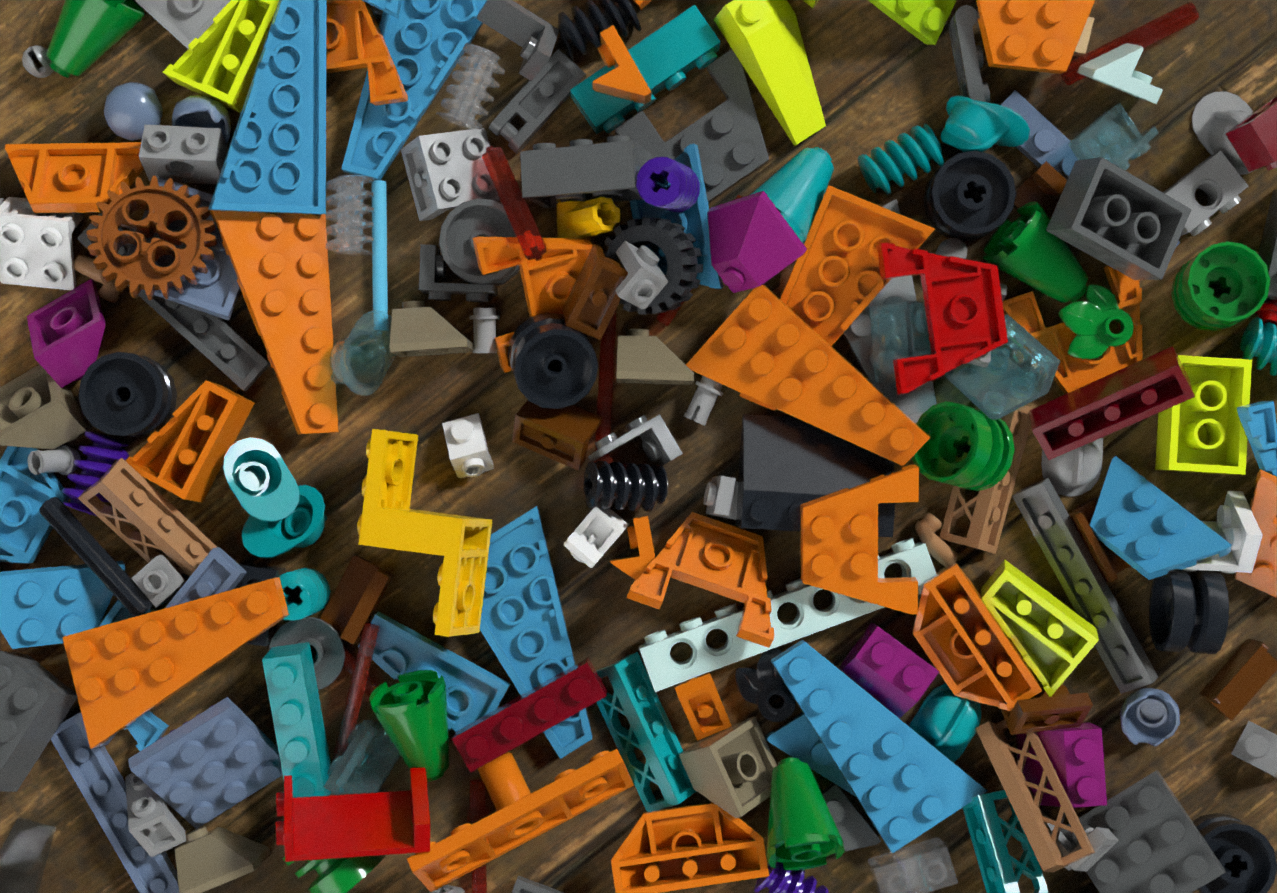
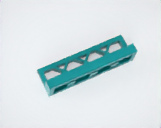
[596,652,697,812]
[962,790,1048,893]

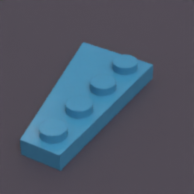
[358,611,510,732]

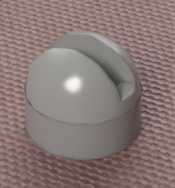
[22,46,54,78]
[935,237,967,259]

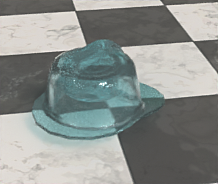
[330,310,396,396]

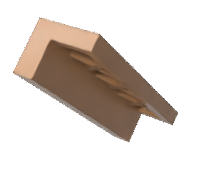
[940,394,1032,554]
[78,458,217,591]
[975,720,1095,872]

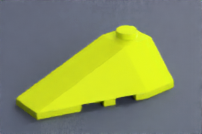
[713,0,826,146]

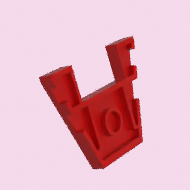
[877,242,1008,395]

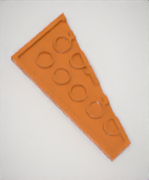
[740,185,935,411]
[209,210,339,435]
[686,284,931,466]
[62,577,289,749]

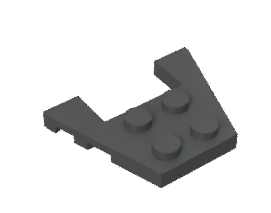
[615,49,769,203]

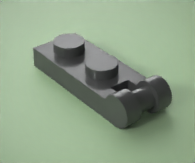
[948,5,990,103]
[489,49,586,154]

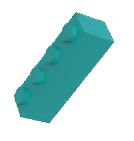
[570,5,721,135]
[262,642,335,798]

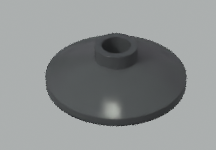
[269,617,345,690]

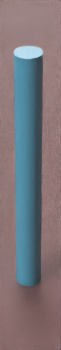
[371,180,388,331]

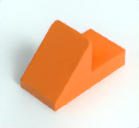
[592,25,652,104]
[610,515,655,580]
[674,673,732,741]

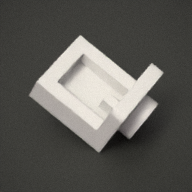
[442,413,494,478]
[564,501,629,568]

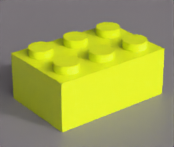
[1155,355,1252,475]

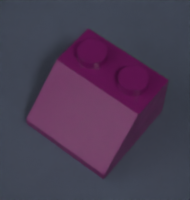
[838,622,940,718]
[1016,722,1107,808]

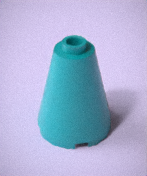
[750,147,834,244]

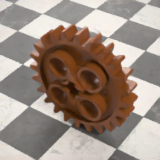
[86,176,217,300]

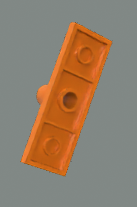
[407,749,634,892]

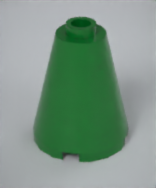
[46,0,145,78]
[983,201,1088,303]
[369,670,450,782]
[767,758,845,871]

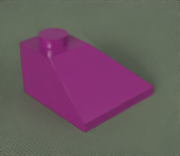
[707,191,807,293]
[27,279,105,388]

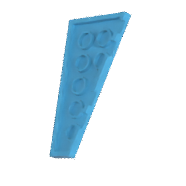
[208,0,327,215]
[341,0,487,180]
[480,506,593,759]
[771,640,987,853]

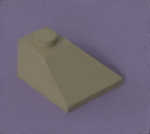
[389,301,474,357]
[616,329,694,385]
[0,364,86,450]
[679,717,777,818]
[175,826,271,893]

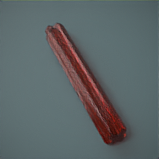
[1060,2,1199,85]
[482,145,547,261]

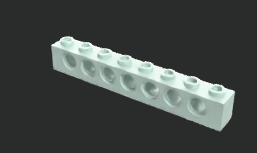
[639,538,937,692]

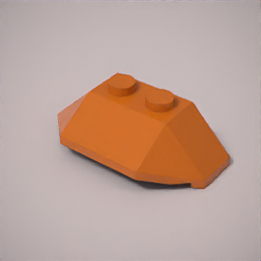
[912,563,1042,711]
[611,802,769,893]

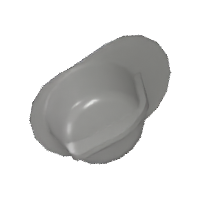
[1192,91,1257,175]
[1041,437,1103,497]

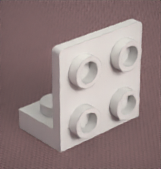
[0,197,84,290]
[1183,491,1263,574]

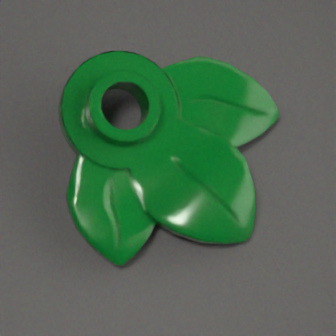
[1058,285,1134,359]

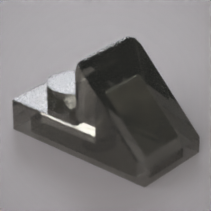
[0,817,56,893]

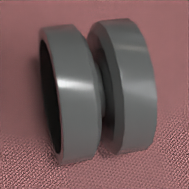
[439,198,525,286]

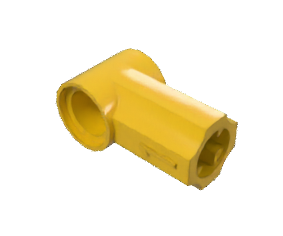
[556,197,620,242]

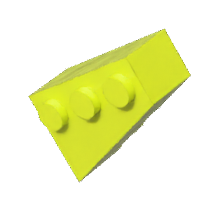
[163,0,279,113]
[981,559,1099,697]

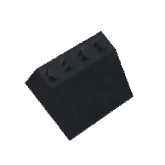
[735,414,895,537]

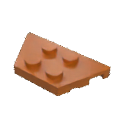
[5,142,144,213]

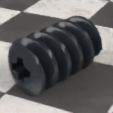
[558,0,641,60]
[583,460,668,512]

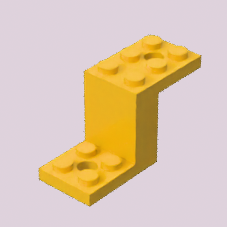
[357,429,492,637]

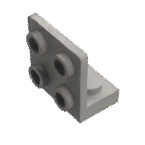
[401,128,503,221]

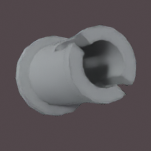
[470,308,500,353]
[684,376,723,426]
[27,445,80,475]

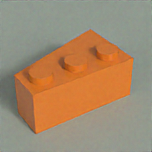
[125,380,255,503]

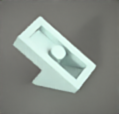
[1077,43,1163,104]

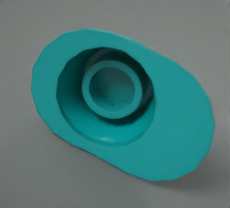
[941,96,1030,153]
[223,437,299,522]
[242,485,327,558]
[909,683,981,763]

